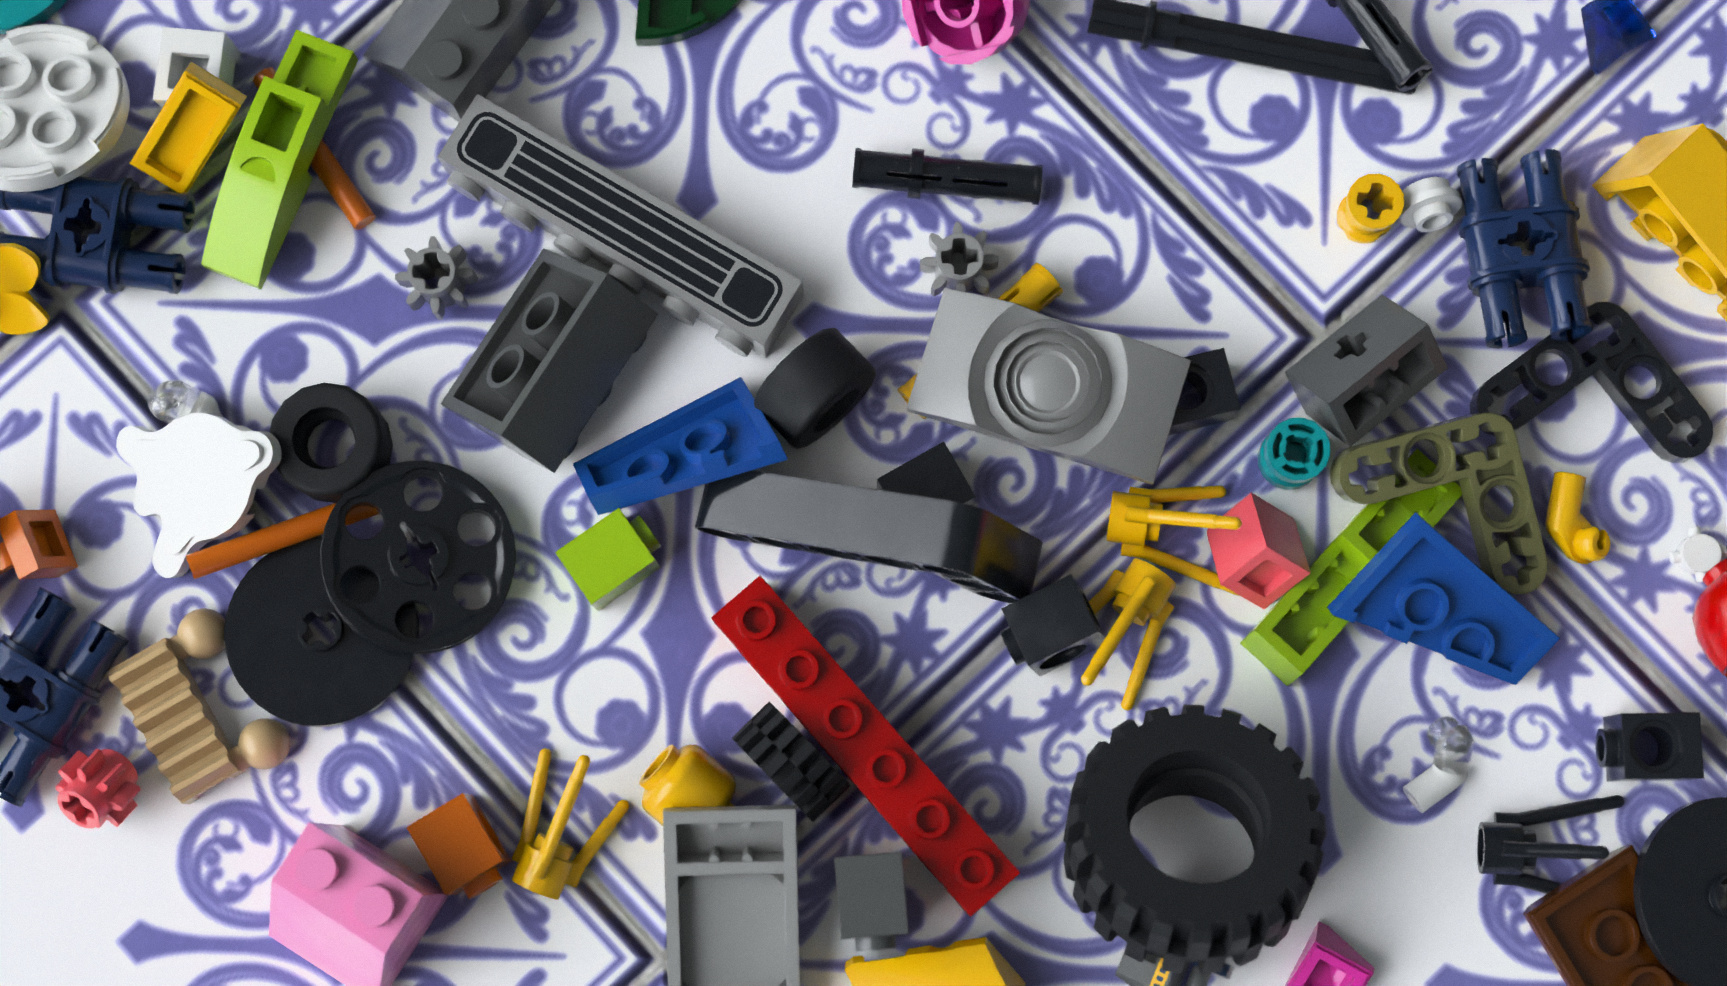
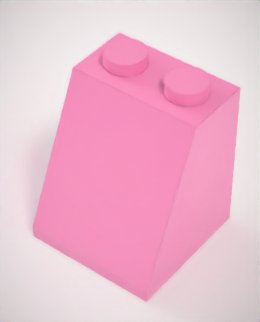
[269,822,449,986]

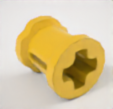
[1336,173,1404,244]

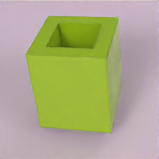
[555,508,661,611]

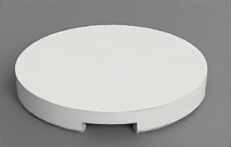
[0,24,130,192]

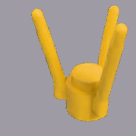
[1106,485,1242,596]
[1081,558,1177,711]
[511,748,629,900]

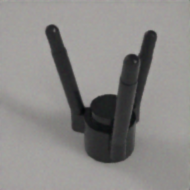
[1477,795,1625,894]

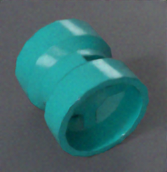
[1257,418,1331,490]

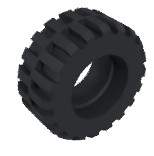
[1063,704,1326,974]

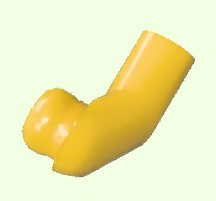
[1545,472,1611,564]

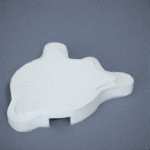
[116,413,282,578]

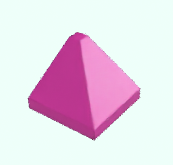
[1285,921,1375,986]

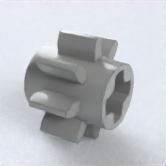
[920,222,999,296]
[395,236,478,319]

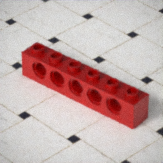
[711,575,1020,917]

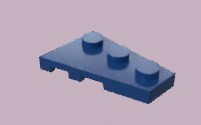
[573,377,788,515]

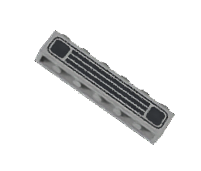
[438,94,804,358]

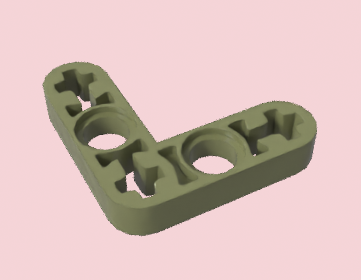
[1330,413,1548,595]

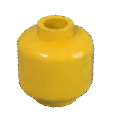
[639,744,736,826]

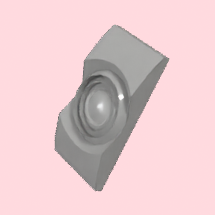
[906,288,1191,485]
[663,805,801,986]

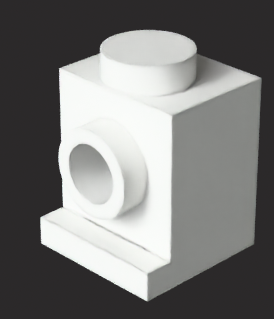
[153,27,240,108]

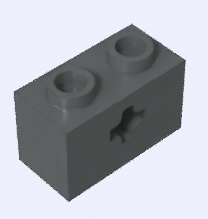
[1285,294,1448,447]
[834,852,909,951]

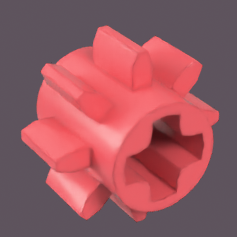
[55,748,141,828]

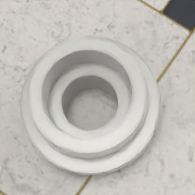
[1399,177,1462,232]

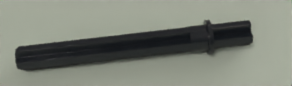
[1087,0,1418,95]

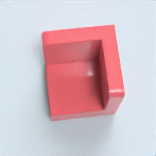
[1207,492,1311,609]

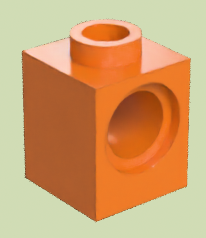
[406,793,512,899]

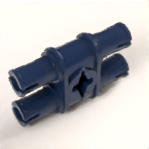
[1456,149,1593,349]
[0,176,195,294]
[0,587,129,807]

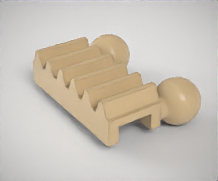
[109,608,291,804]

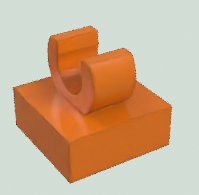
[0,509,78,579]

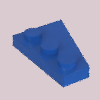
[1327,512,1560,685]

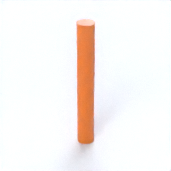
[252,67,376,230]
[185,502,379,580]

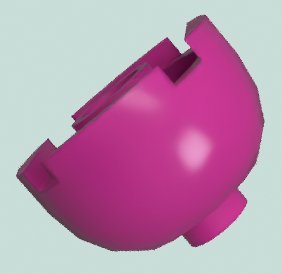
[902,0,1030,64]

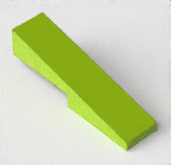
[1240,449,1462,686]

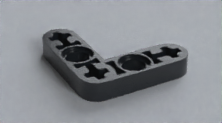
[1470,302,1713,463]

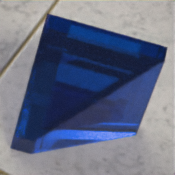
[1581,0,1657,76]

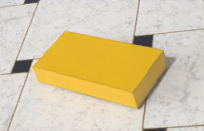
[129,61,247,194]

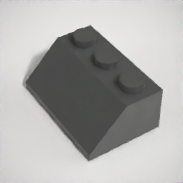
[363,0,557,122]
[440,248,658,473]

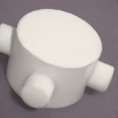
[1669,526,1727,582]

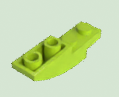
[201,30,358,290]

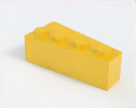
[1591,123,1727,321]

